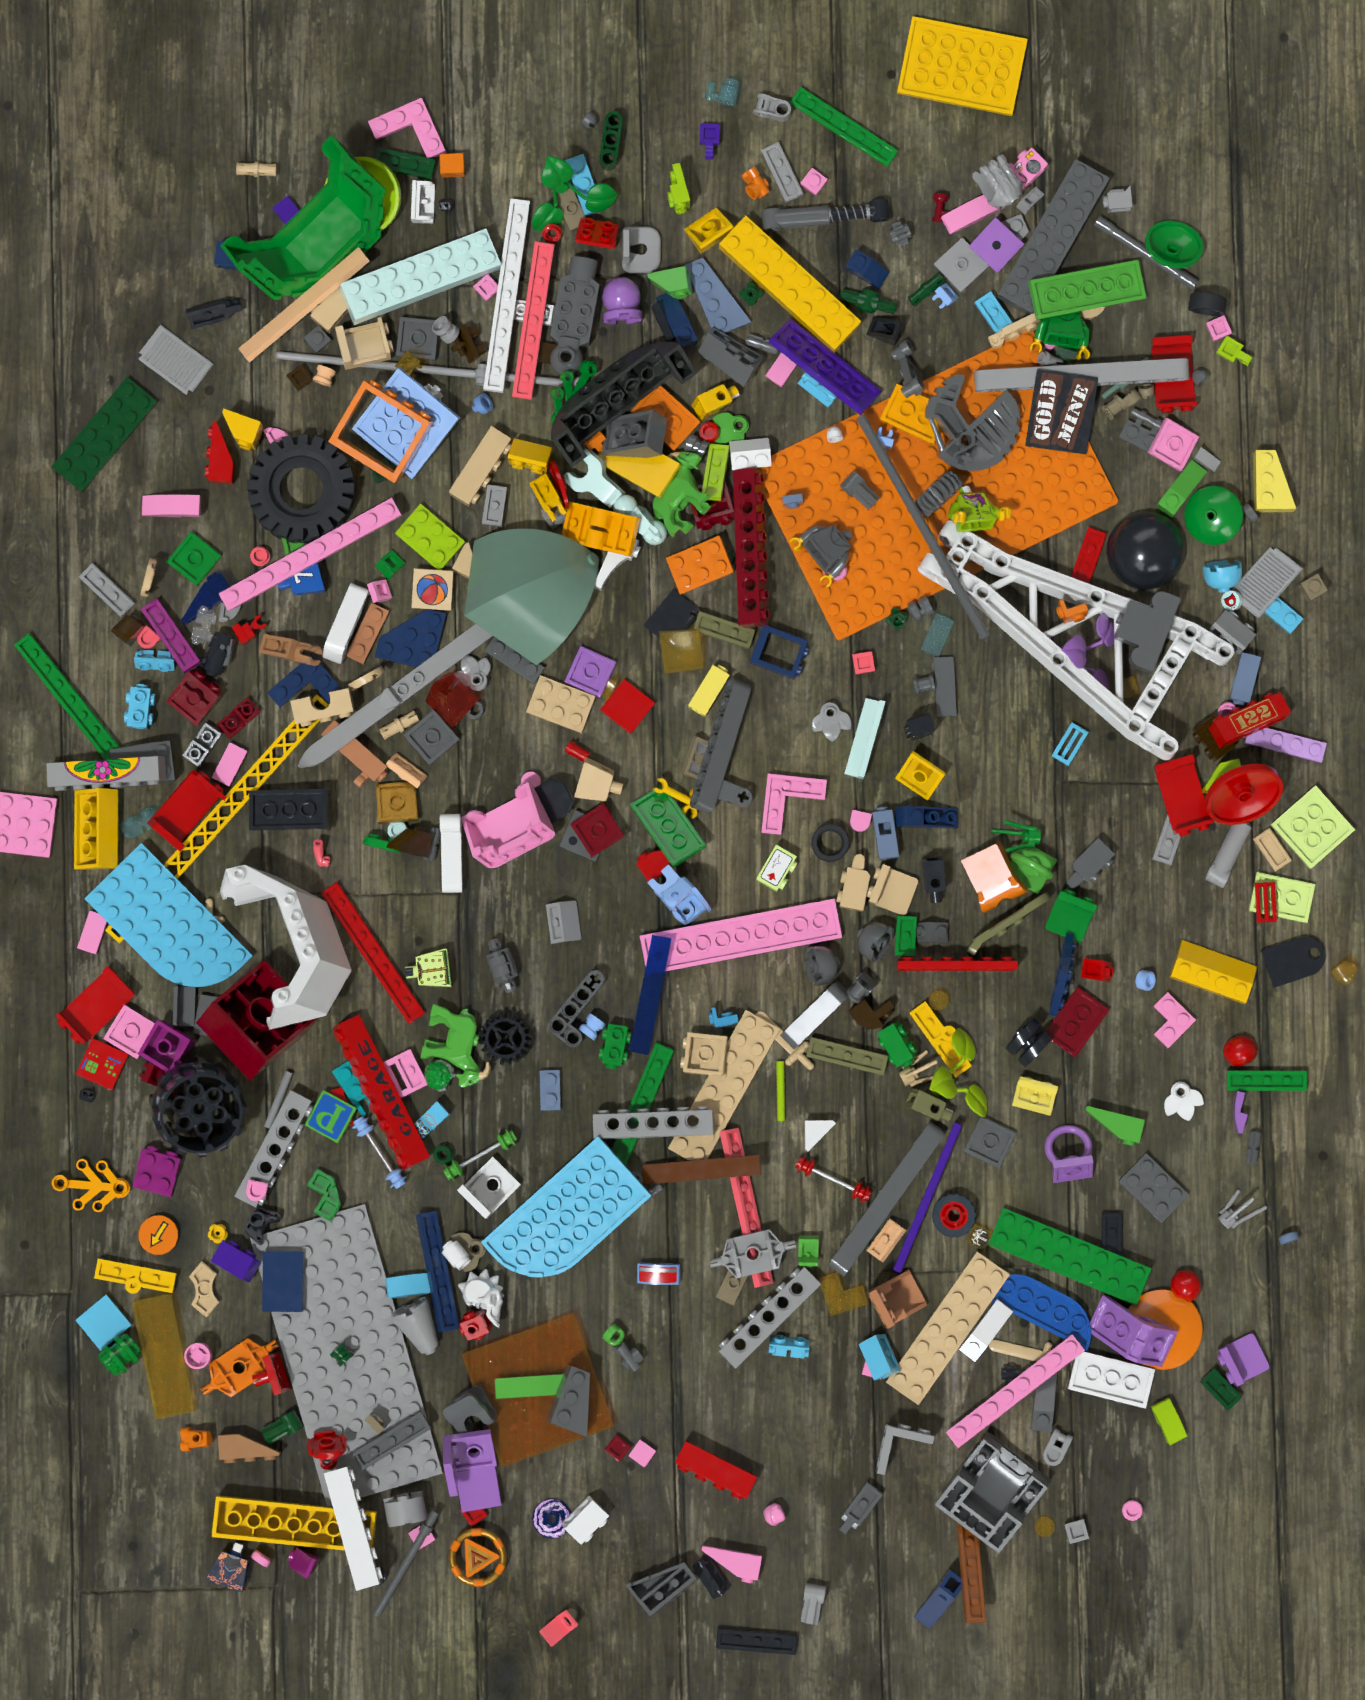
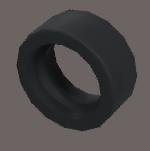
[1188,292,1227,316]
[812,824,849,862]

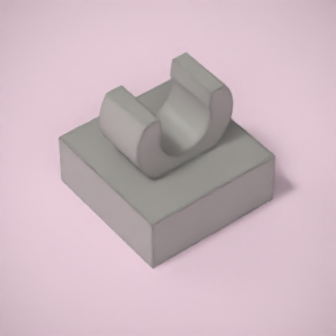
[541,506,566,530]

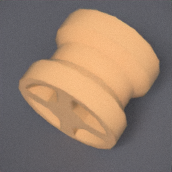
[313,365,336,387]

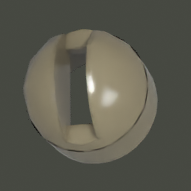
[1138,383,1154,399]

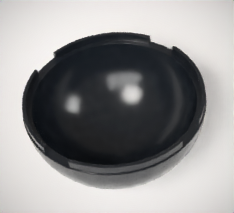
[1106,511,1185,590]

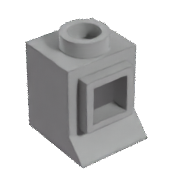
[1103,186,1132,213]

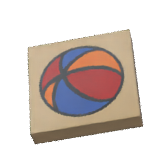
[412,568,454,610]

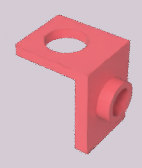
[539,1610,578,1647]

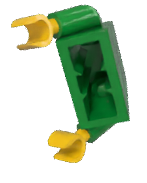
[1029,312,1090,360]

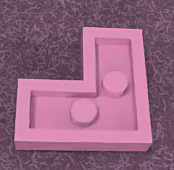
[1153,992,1196,1049]

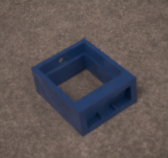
[749,626,810,680]

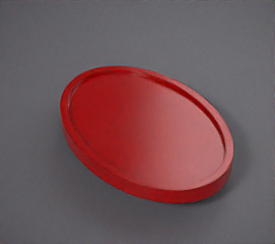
[549,460,569,510]

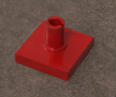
[252,1352,292,1396]

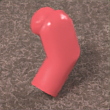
[313,839,330,867]

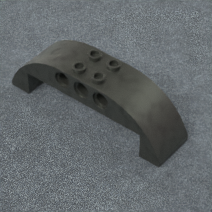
[551,342,697,468]

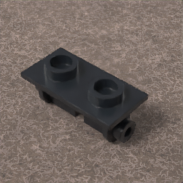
[692,1555,730,1600]

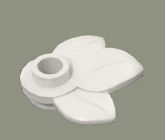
[1164,1082,1204,1121]

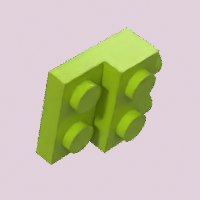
[667,163,690,215]

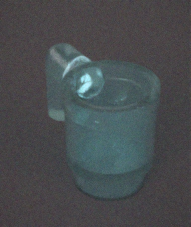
[705,78,740,106]

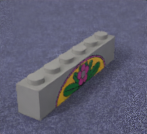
[46,756,166,791]

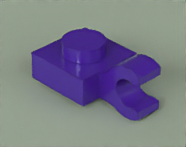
[700,124,720,160]

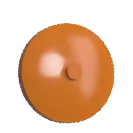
[1128,1289,1202,1370]

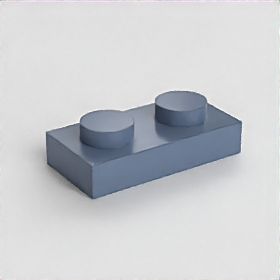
[540,1070,561,1111]

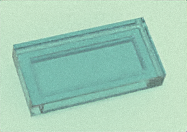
[921,613,954,657]

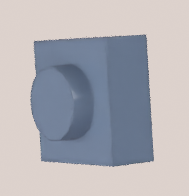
[782,494,803,509]

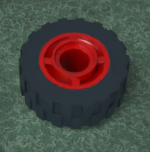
[932,1193,976,1238]

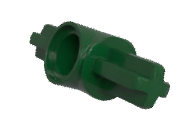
[839,289,897,314]

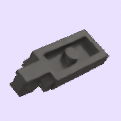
[838,1482,883,1535]

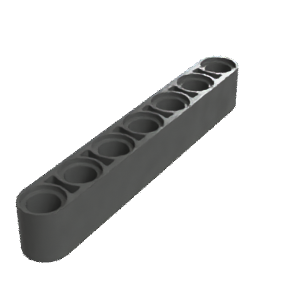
[690,678,751,814]

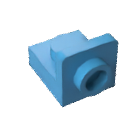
[708,1007,739,1028]

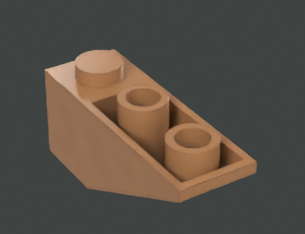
[218,1433,281,1463]

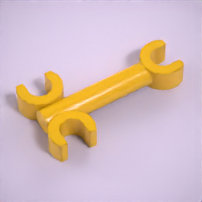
[652,778,697,819]

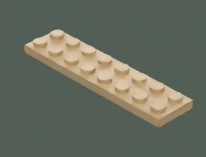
[668,1010,781,1161]
[886,1251,1010,1405]

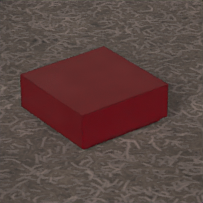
[604,1434,632,1462]

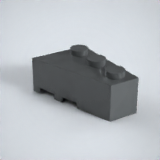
[698,327,764,387]
[546,1365,590,1437]
[625,1563,699,1618]

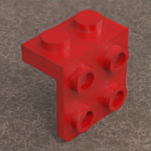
[575,218,619,249]

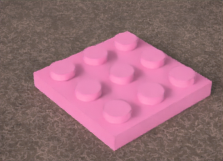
[0,792,58,858]

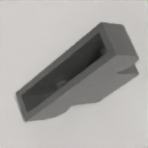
[1114,591,1181,674]

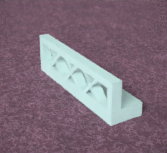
[844,698,885,779]

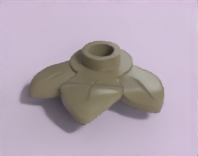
[451,1233,486,1272]

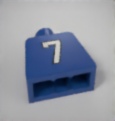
[278,563,326,596]

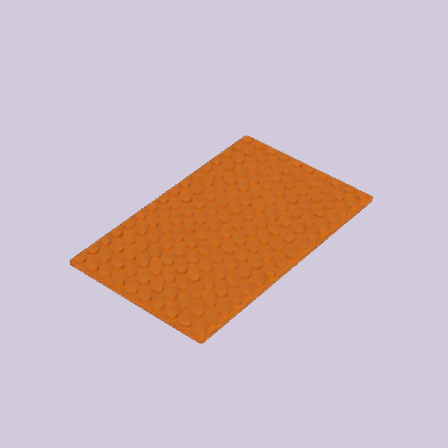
[757,331,1118,641]

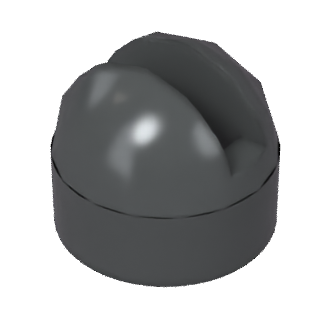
[580,111,597,128]
[1192,369,1209,386]

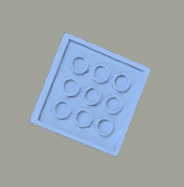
[352,368,460,479]

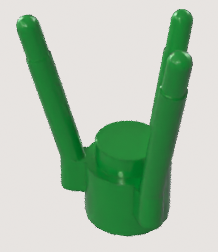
[991,820,1041,852]

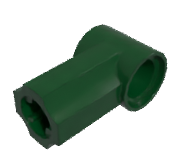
[261,1410,304,1444]

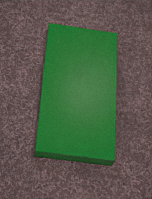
[630,785,706,868]

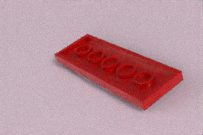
[896,957,1018,971]

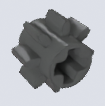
[888,221,912,247]

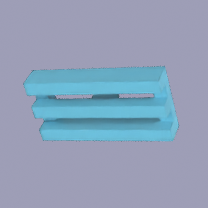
[1051,722,1089,766]

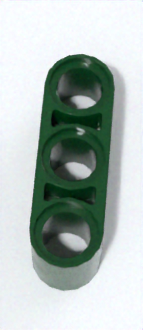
[599,111,623,171]

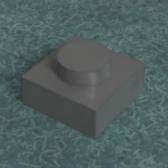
[304,325,332,354]

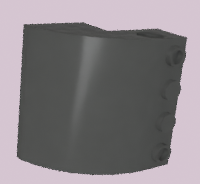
[935,1431,1051,1554]

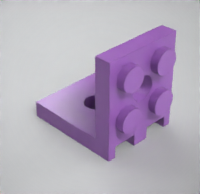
[443,1429,497,1497]

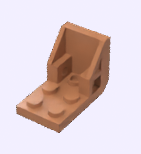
[867,1270,927,1329]

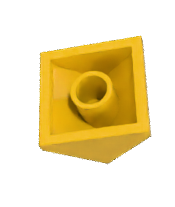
[684,208,734,254]
[895,751,946,801]

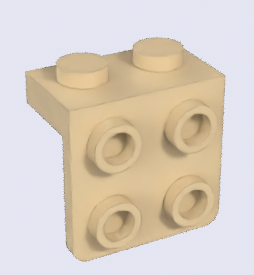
[866,864,918,916]

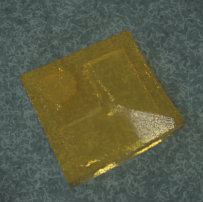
[659,629,704,674]

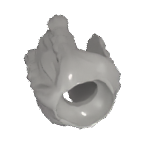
[972,154,1023,209]

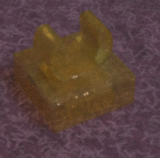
[395,351,422,377]

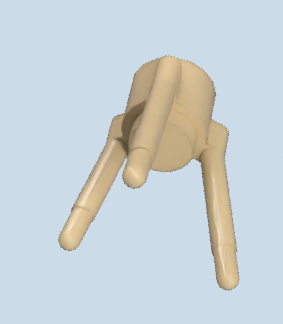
[899,1050,938,1087]

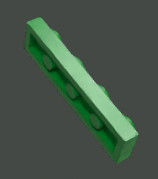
[1226,1071,1307,1091]

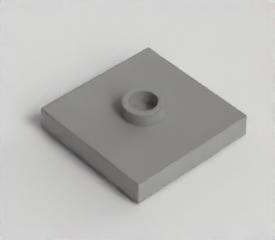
[934,238,989,293]

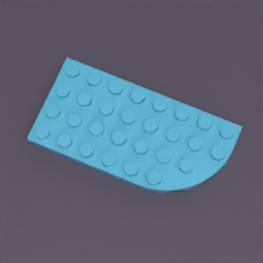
[84,843,253,987]
[481,1136,652,1277]

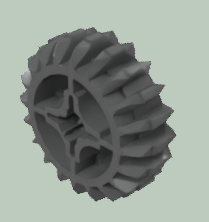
[915,471,963,517]

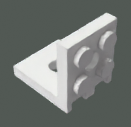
[457,1157,521,1219]

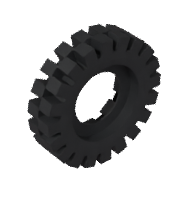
[247,434,356,544]

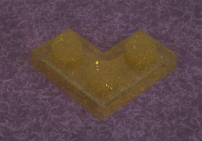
[818,1272,868,1316]

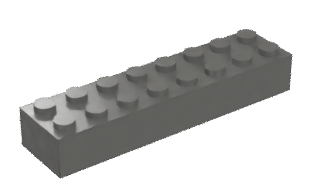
[997,159,1110,316]

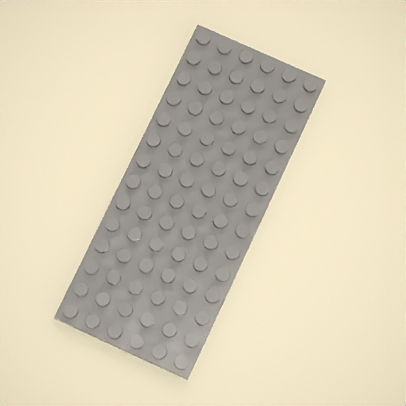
[250,1204,443,1507]

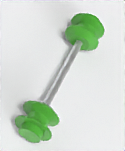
[443,1129,517,1181]

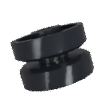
[1005,1017,1054,1068]

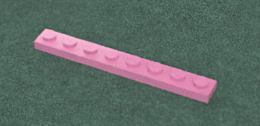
[946,1334,1085,1449]

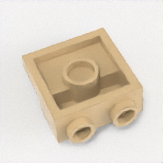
[680,1032,728,1077]

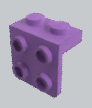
[1216,1334,1269,1386]

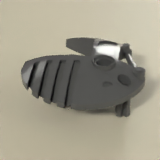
[924,374,1020,471]

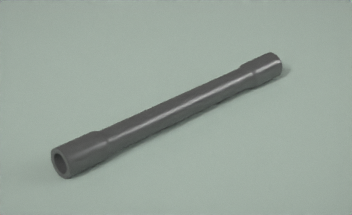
[1094,216,1199,290]

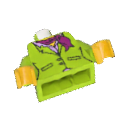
[948,486,1011,532]

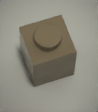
[1298,574,1328,603]

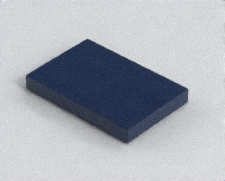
[262,1251,303,1312]

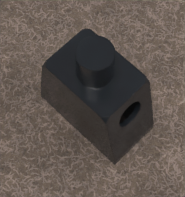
[922,856,946,903]

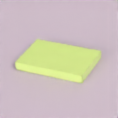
[1249,872,1315,923]

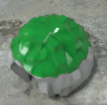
[424,1059,455,1092]

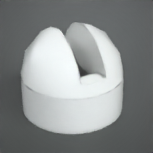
[827,426,843,443]

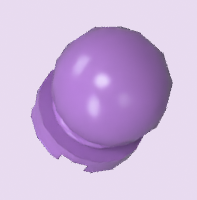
[602,277,642,325]

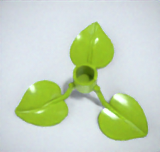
[930,1028,988,1117]

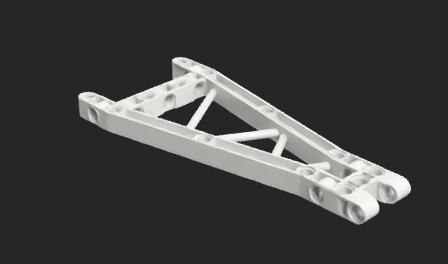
[918,520,1234,760]

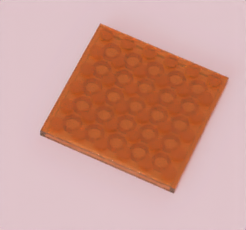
[461,1313,615,1467]

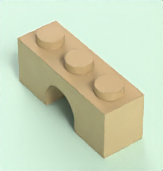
[290,688,355,727]

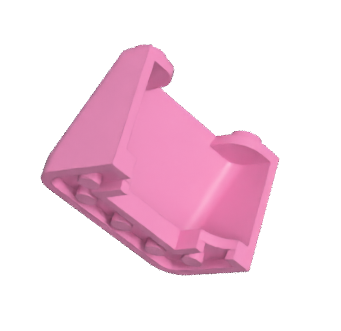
[461,782,555,868]

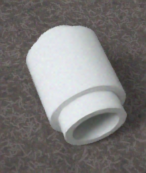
[442,1240,471,1270]

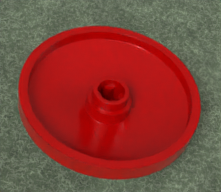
[1205,764,1283,825]

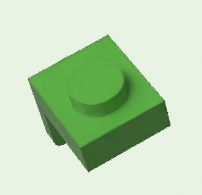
[798,1235,819,1268]

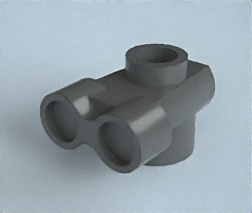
[613,1342,644,1372]

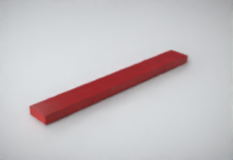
[321,882,425,1024]

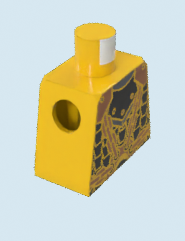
[691,384,739,422]

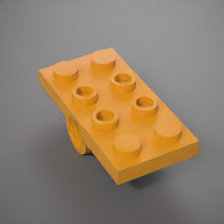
[562,502,641,557]

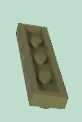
[806,1037,888,1076]

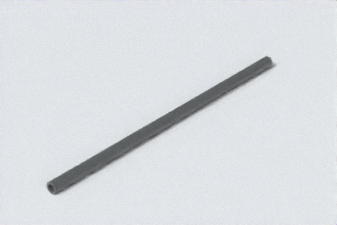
[857,414,990,640]

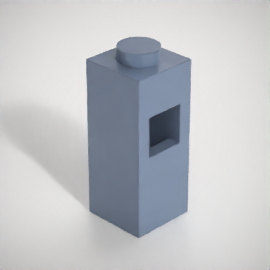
[1229,652,1261,707]
[872,807,899,861]

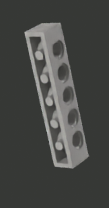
[235,1090,314,1208]
[593,1106,714,1139]
[718,1267,821,1369]

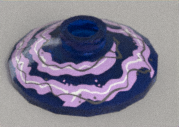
[532,1498,571,1539]

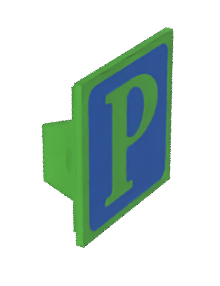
[305,1090,357,1143]

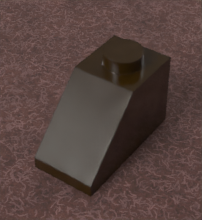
[111,615,144,647]
[386,826,434,858]

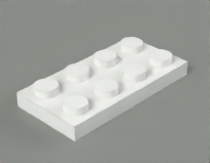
[1068,1352,1155,1409]

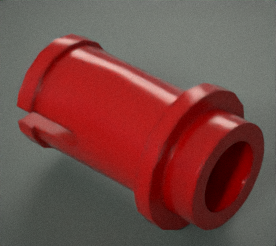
[564,741,591,763]

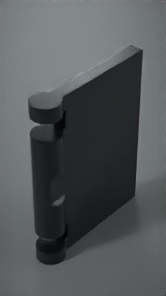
[643,589,702,649]

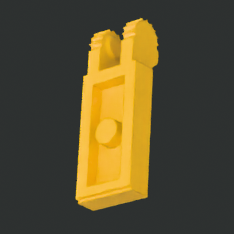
[529,473,567,522]

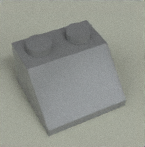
[1209,610,1256,655]

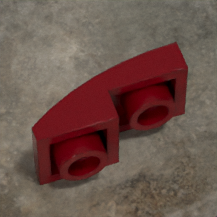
[217,697,261,740]

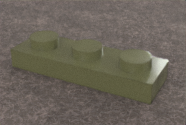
[693,611,755,650]

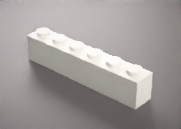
[324,1466,383,1591]

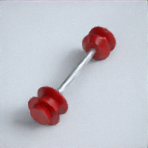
[795,1155,872,1204]

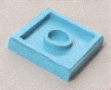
[75,1294,132,1351]

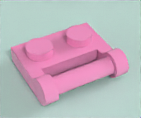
[383,1049,427,1098]

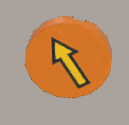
[139,1215,179,1255]

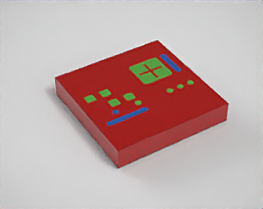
[76,1038,129,1091]

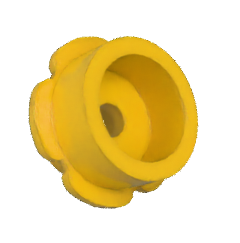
[208,1224,228,1243]

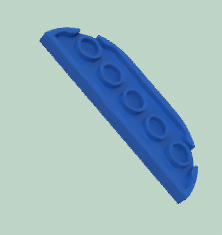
[991,1274,1091,1351]

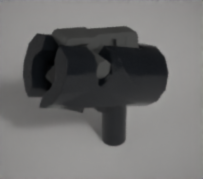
[197,631,235,678]

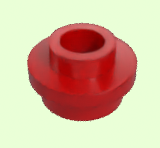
[542,223,562,243]

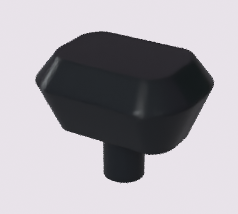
[438,199,453,211]
[79,1089,95,1103]

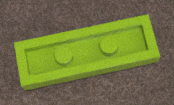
[702,444,730,501]

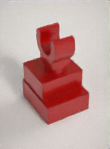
[232,615,267,646]

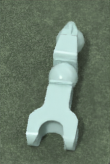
[563,449,667,545]

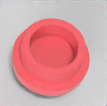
[250,546,270,566]

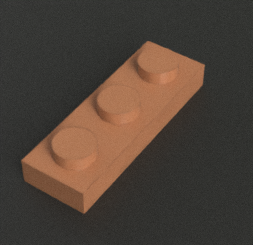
[345,603,389,665]

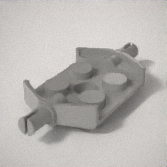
[709,1229,796,1278]

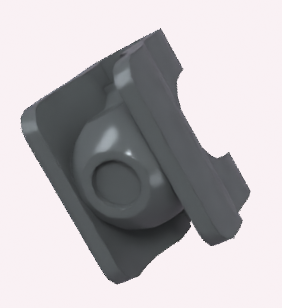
[443,1385,498,1434]

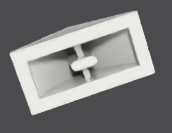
[805,1120,836,1152]

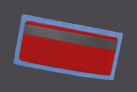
[637,1262,680,1285]

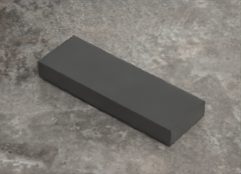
[934,657,957,717]

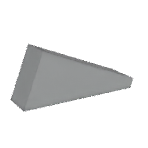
[1016,186,1044,215]
[1193,447,1221,472]

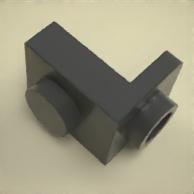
[916,922,948,943]

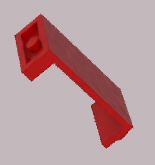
[1151,335,1197,414]
[1153,754,1214,837]
[147,769,227,852]
[55,966,137,1045]

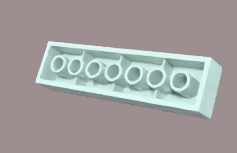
[339,229,501,325]

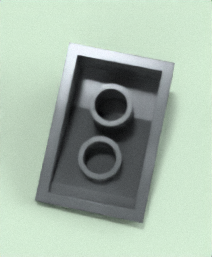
[602,410,667,458]
[109,741,175,789]

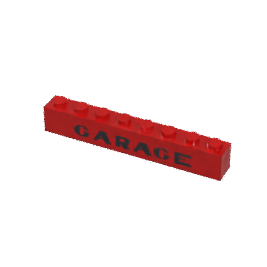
[333,1015,430,1170]

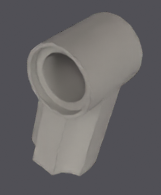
[801,1583,826,1625]

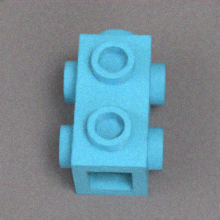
[124,684,155,730]

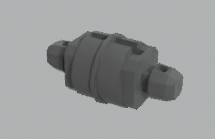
[486,938,519,993]

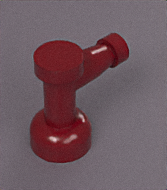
[932,193,949,223]

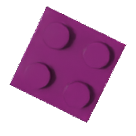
[138,1020,196,1072]

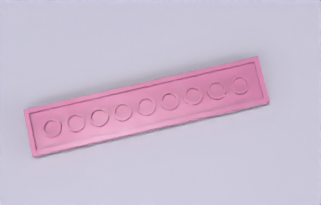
[640,899,842,975]

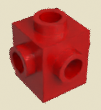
[459,1309,493,1341]

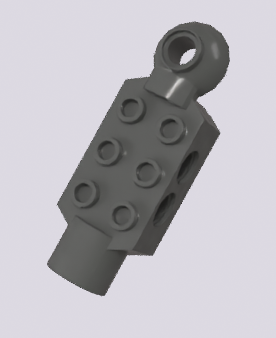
[550,256,600,375]

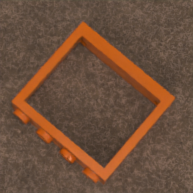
[328,379,434,483]

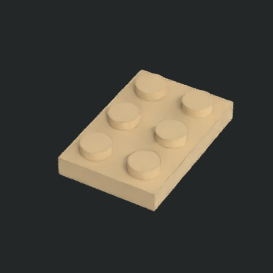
[526,675,596,734]

